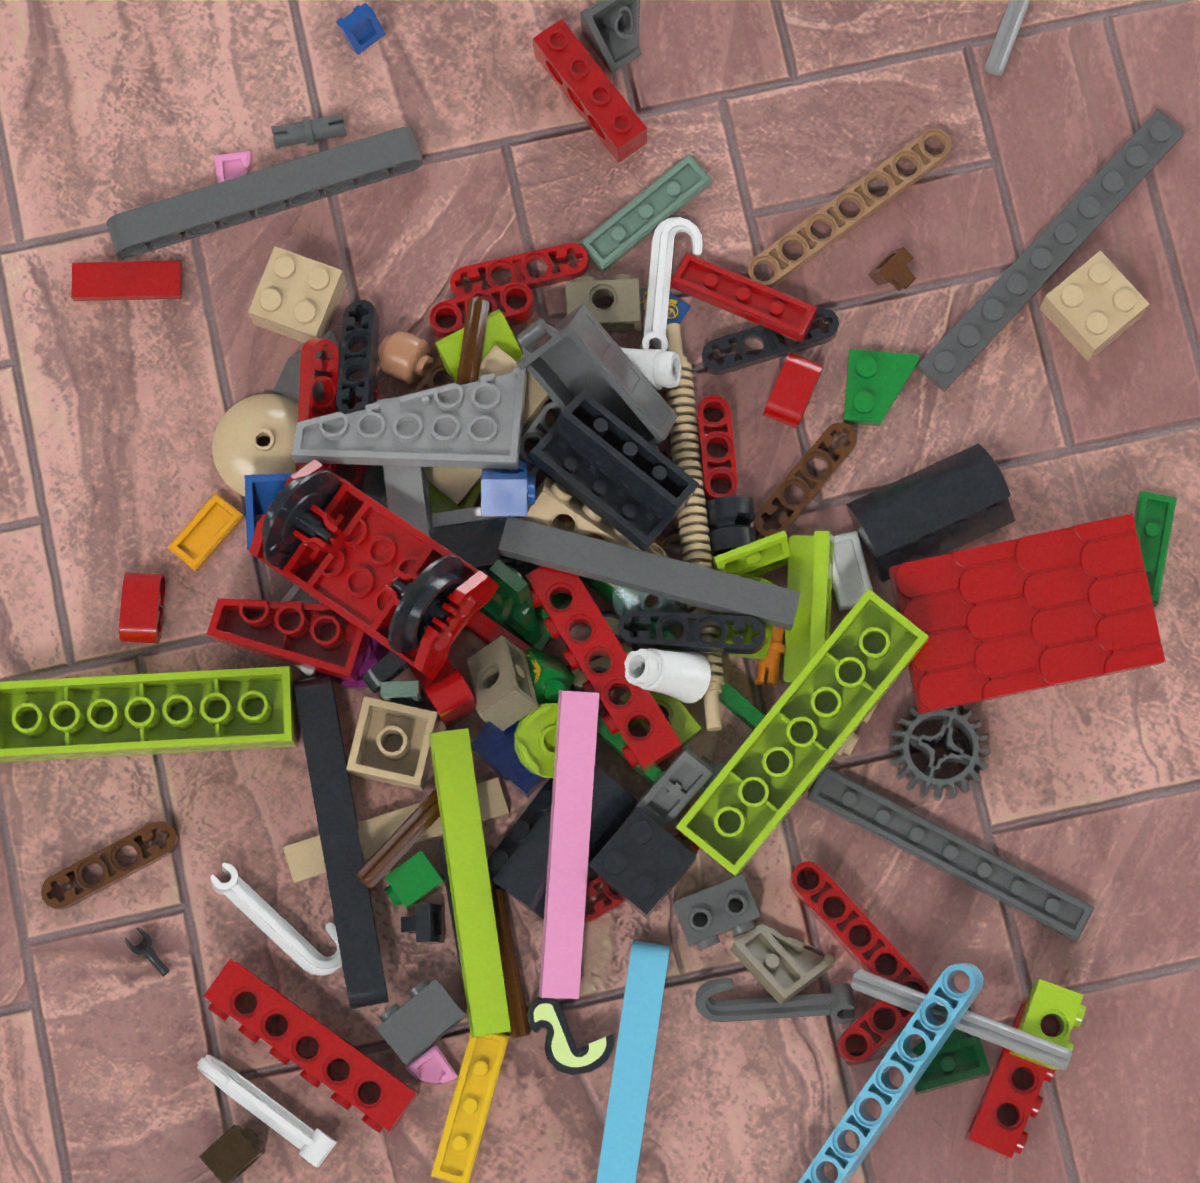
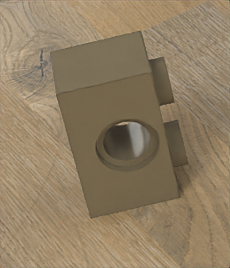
[566,274,642,333]
[467,636,538,731]

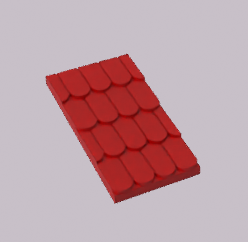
[888,513,1166,715]

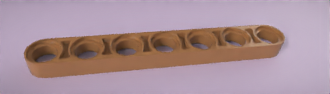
[747,129,951,288]

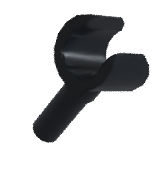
[125,928,170,977]

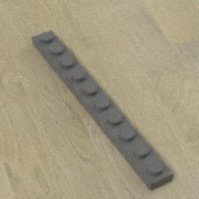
[917,109,1185,392]

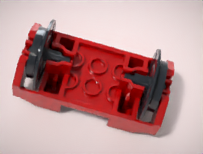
[249,459,499,680]

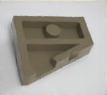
[731,923,836,1006]

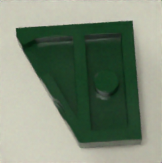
[483,559,541,647]
[912,1007,990,1095]

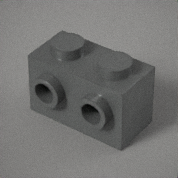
[672,874,760,951]
[376,979,467,1065]

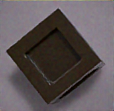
[199,1125,264,1183]

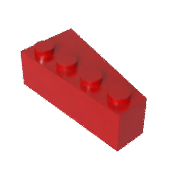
[206,598,370,683]

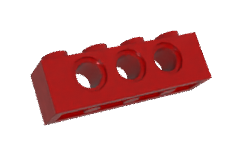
[533,18,647,163]
[965,996,1072,1159]

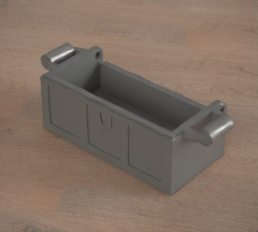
[516,304,678,450]

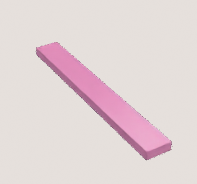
[539,690,599,999]

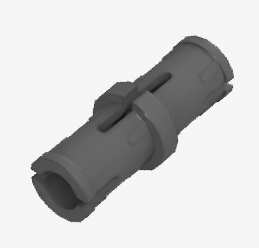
[271,113,346,149]

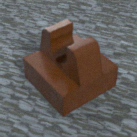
[868,247,916,291]

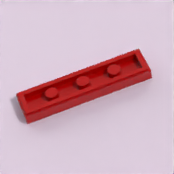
[670,252,817,343]

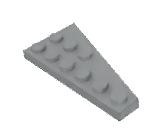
[292,366,528,470]

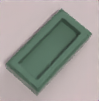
[380,681,425,707]

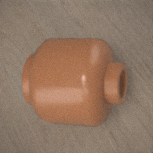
[377,331,434,384]

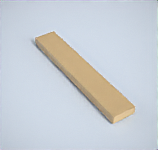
[283,777,510,884]

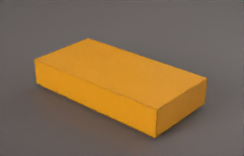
[167,492,245,573]

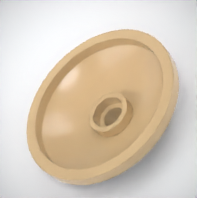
[212,394,298,497]

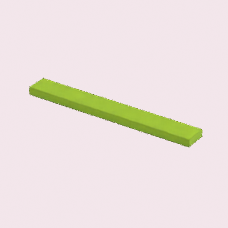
[429,728,511,1037]

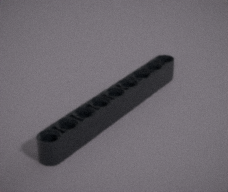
[293,674,389,1009]

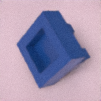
[336,3,386,55]

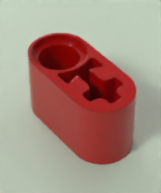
[763,352,823,429]
[119,572,165,644]

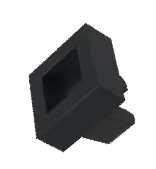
[401,903,445,944]

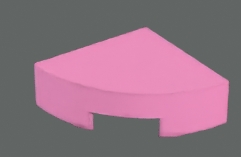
[214,151,252,183]
[405,1045,458,1084]

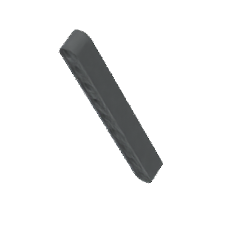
[106,127,423,258]

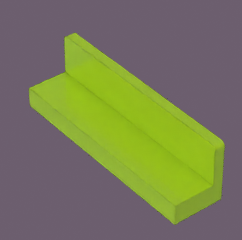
[783,531,834,683]

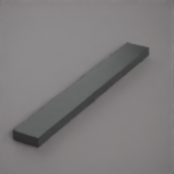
[498,516,801,631]
[807,767,1095,942]

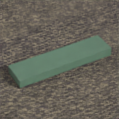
[579,154,712,273]

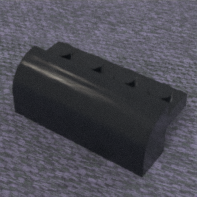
[528,390,699,551]
[846,443,1015,582]
[487,766,638,920]

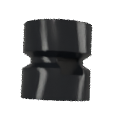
[706,496,757,557]

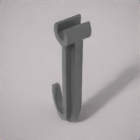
[695,978,855,1024]

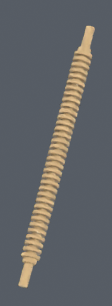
[665,323,725,731]

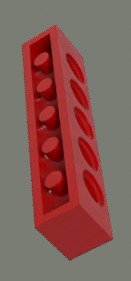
[525,566,682,773]
[203,958,419,1133]

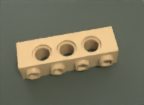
[519,477,669,605]

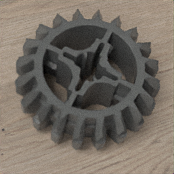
[888,706,991,801]

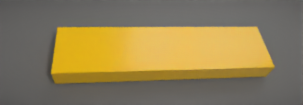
[431,1033,510,1183]

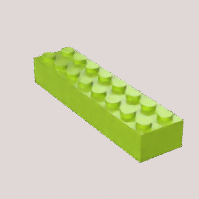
[676,588,929,876]
[0,666,297,763]

